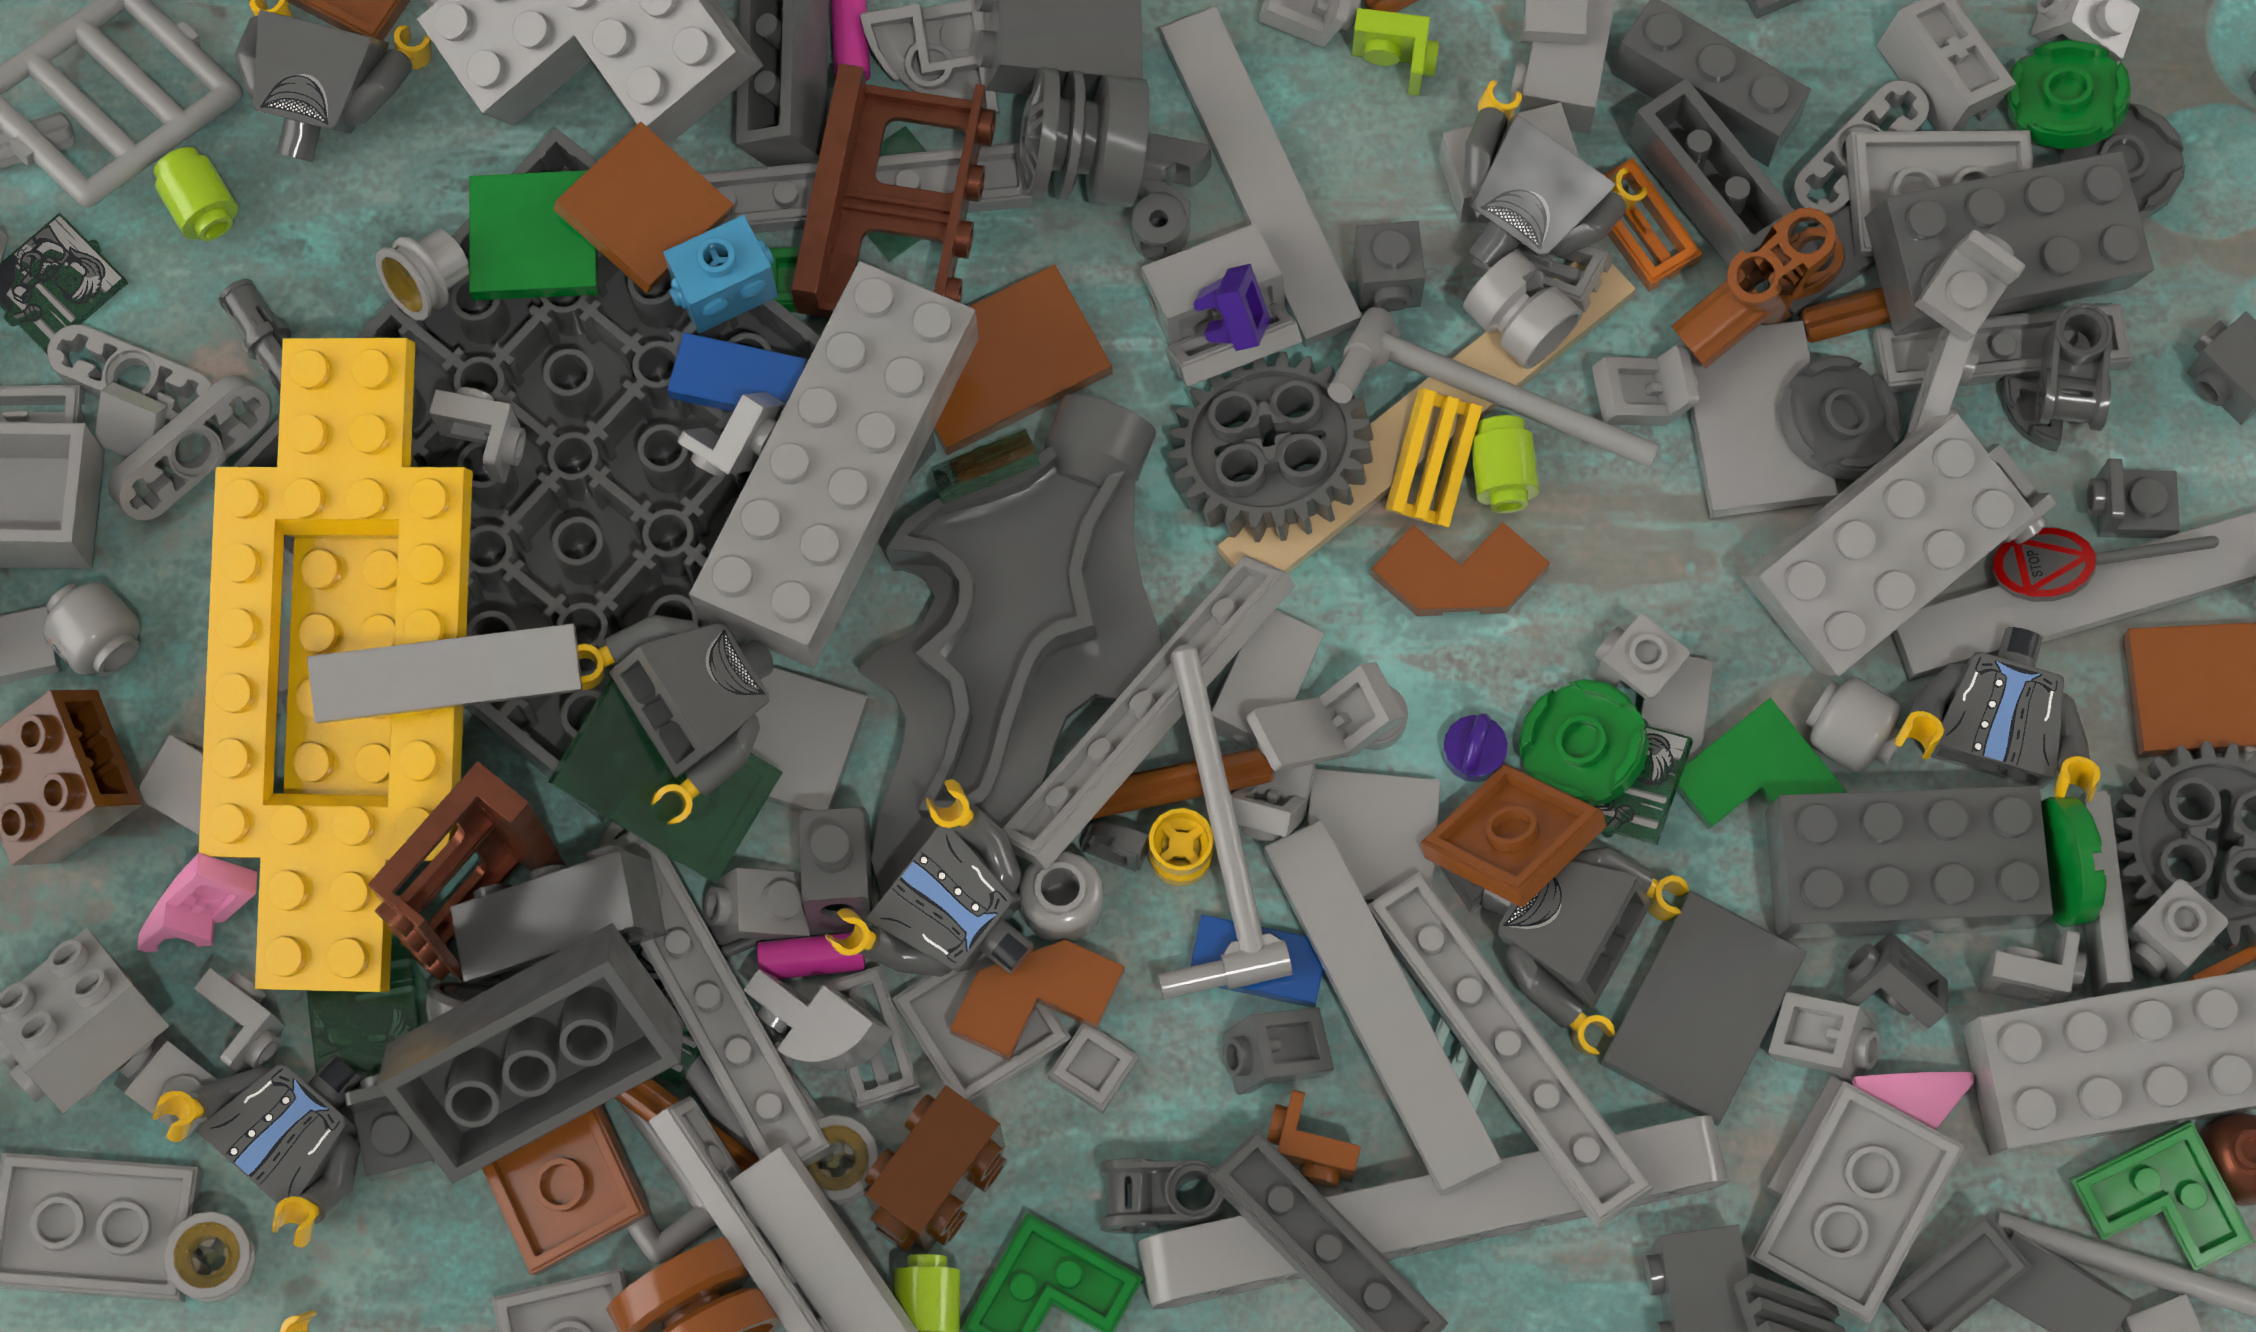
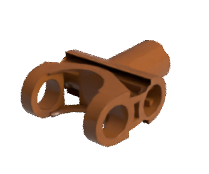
[1671,207,1845,369]

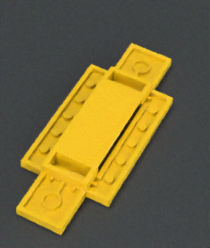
[199,338,473,992]

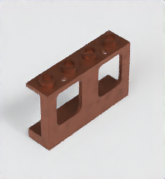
[791,63,996,318]
[367,761,566,984]

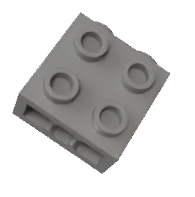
[0,928,169,1113]

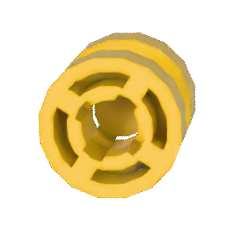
[1149,808,1214,887]

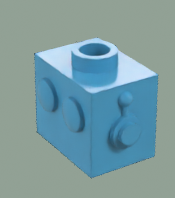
[663,215,778,334]

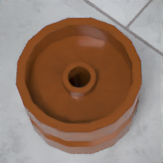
[606,1236,781,1332]

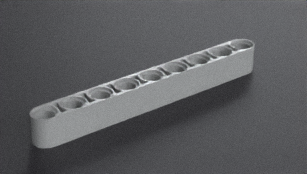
[1137,1116,1729,1309]

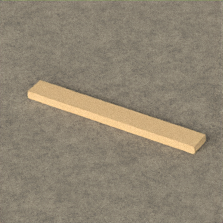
[1217,245,1636,574]

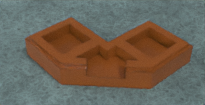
[1370,522,1550,616]
[950,940,1125,1061]

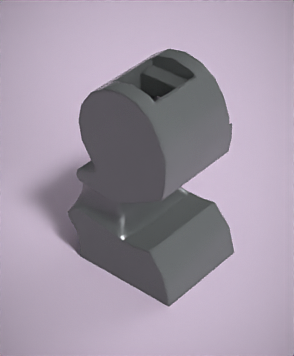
[1132,133,1211,261]

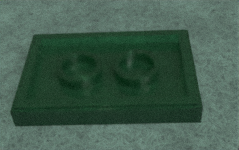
[548,677,783,884]

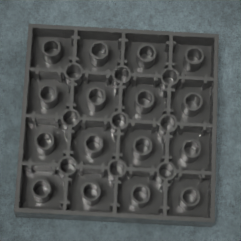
[213,127,936,822]

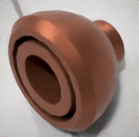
[2199,1113,2256,1206]

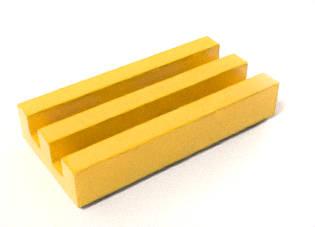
[1385,388,1483,527]

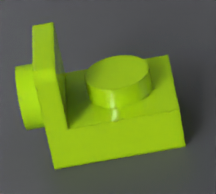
[1352,8,1439,96]

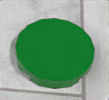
[2005,40,2131,149]
[1518,679,1649,806]
[2041,796,2107,928]

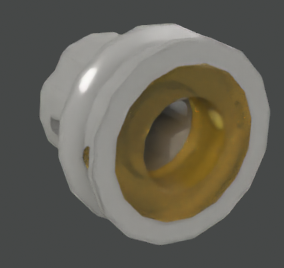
[375,229,469,321]
[806,1115,880,1205]
[163,1212,256,1302]

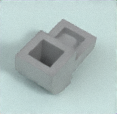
[743,969,893,1070]

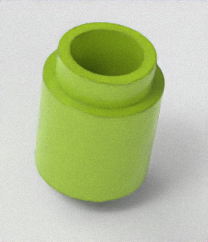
[153,147,238,241]
[1471,415,1540,513]
[893,1254,960,1332]

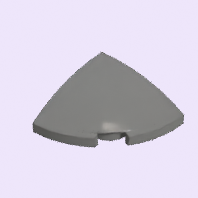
[860,0,1000,115]

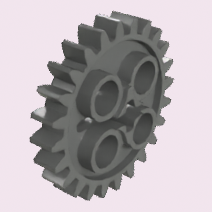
[1168,351,1373,542]
[2113,741,2256,952]

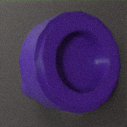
[1442,713,1508,782]

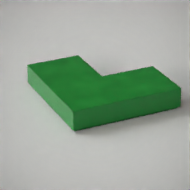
[1669,697,1848,829]
[2068,1120,2255,1271]
[961,1213,1143,1332]

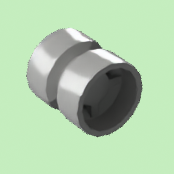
[1463,250,1583,369]

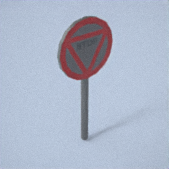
[1993,528,2219,602]

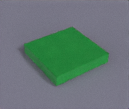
[469,170,599,301]

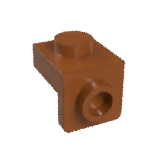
[1267,1089,1361,1188]

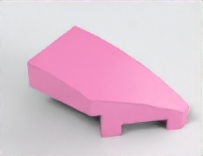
[137,853,258,952]
[1852,1072,1974,1130]

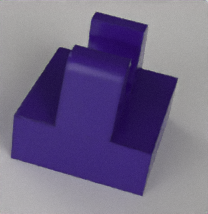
[1193,263,1271,351]

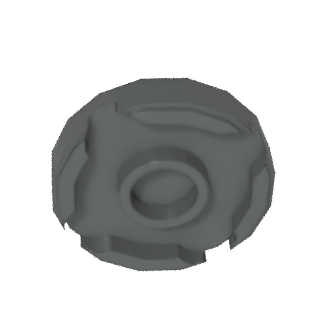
[2060,103,2185,219]
[1780,356,1902,479]

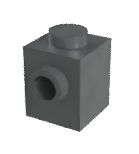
[1353,220,1425,312]
[2187,311,2256,425]

